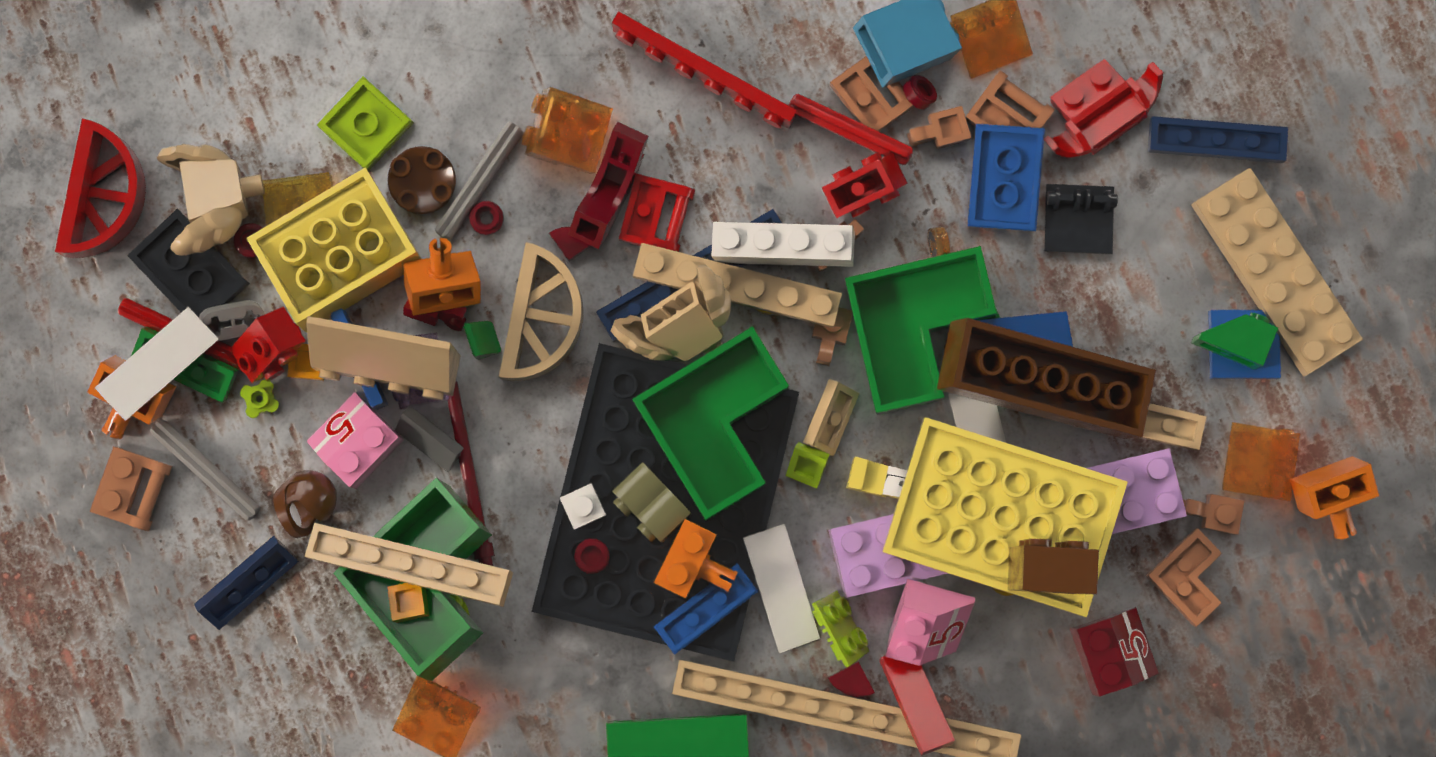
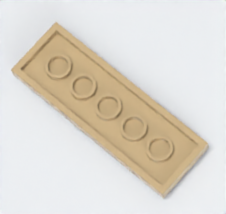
[1191,168,1363,377]

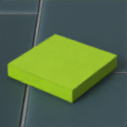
[317,76,414,171]

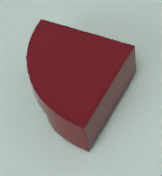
[549,227,591,262]
[827,661,875,697]

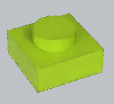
[785,442,830,489]

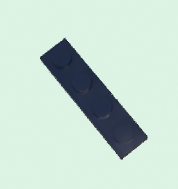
[1148,116,1288,163]

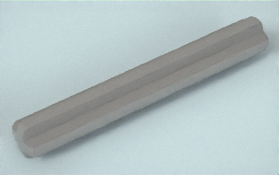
[435,122,523,241]
[150,419,260,521]

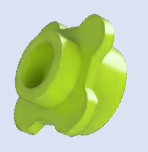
[240,380,279,418]

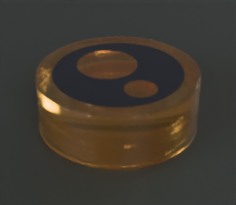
[927,226,950,257]

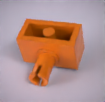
[403,238,481,316]
[87,355,176,439]
[1290,456,1379,539]
[654,519,738,598]

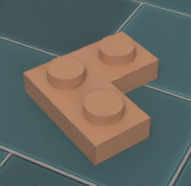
[1146,528,1222,627]

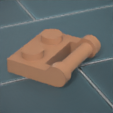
[830,56,915,132]
[965,70,1055,128]
[90,446,173,532]

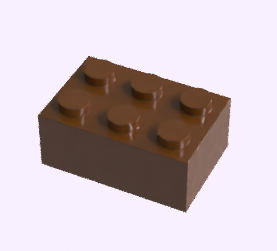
[1008,539,1099,595]

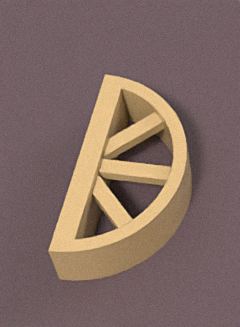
[499,242,583,381]

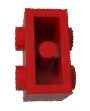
[821,152,908,218]
[230,306,306,383]

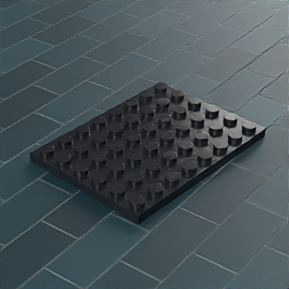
[531,343,799,662]

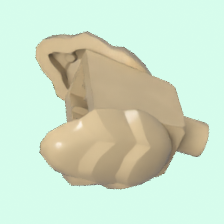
[157,144,265,256]
[611,265,731,361]

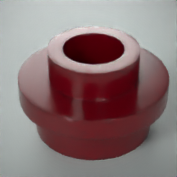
[469,201,504,235]

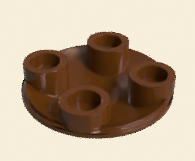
[388,146,456,214]

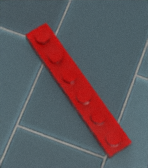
[612,11,797,129]

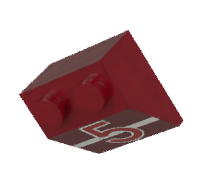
[1070,607,1159,697]

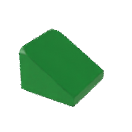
[463,321,501,360]

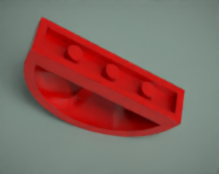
[55,118,146,258]

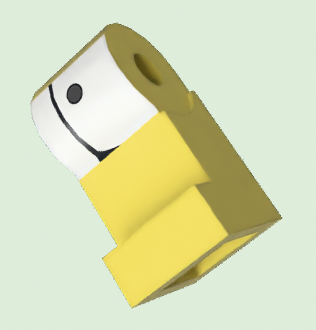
[846,457,907,499]

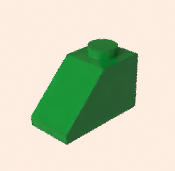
[1191,313,1278,370]

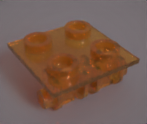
[950,0,1033,79]
[1222,422,1300,502]
[392,676,481,757]

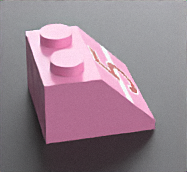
[307,392,404,489]
[885,579,975,666]

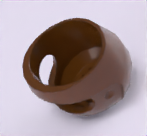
[273,470,337,538]

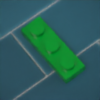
[131,326,239,403]

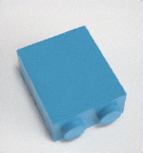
[853,0,962,88]

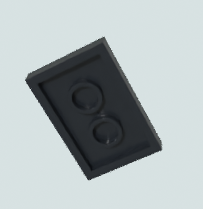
[127,208,250,320]

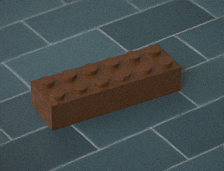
[937,318,1156,439]

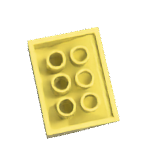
[247,167,422,333]

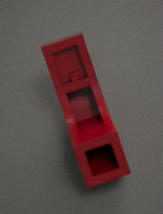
[568,122,649,249]

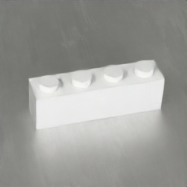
[711,222,855,267]

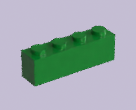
[606,713,749,757]

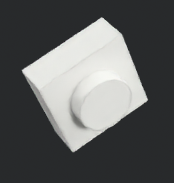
[560,483,606,530]

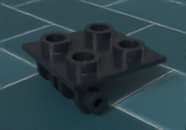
[1044,184,1118,254]

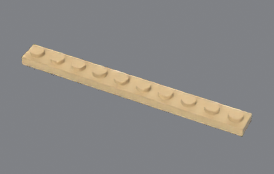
[672,659,1021,757]

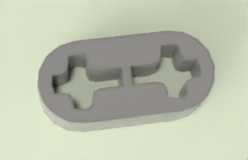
[199,300,265,341]

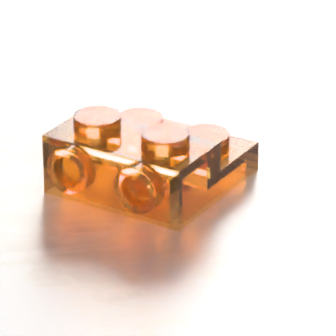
[522,87,613,174]

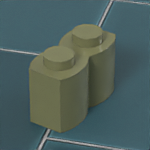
[612,462,692,543]

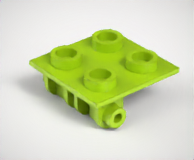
[812,590,870,668]

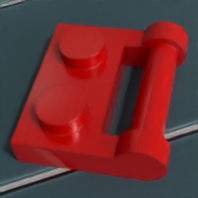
[618,173,695,252]

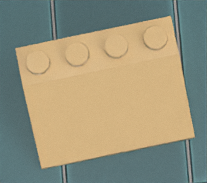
[306,316,461,400]

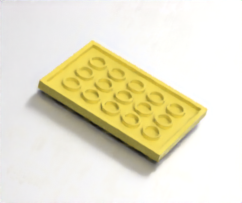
[882,417,1128,617]

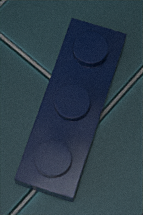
[194,536,299,630]

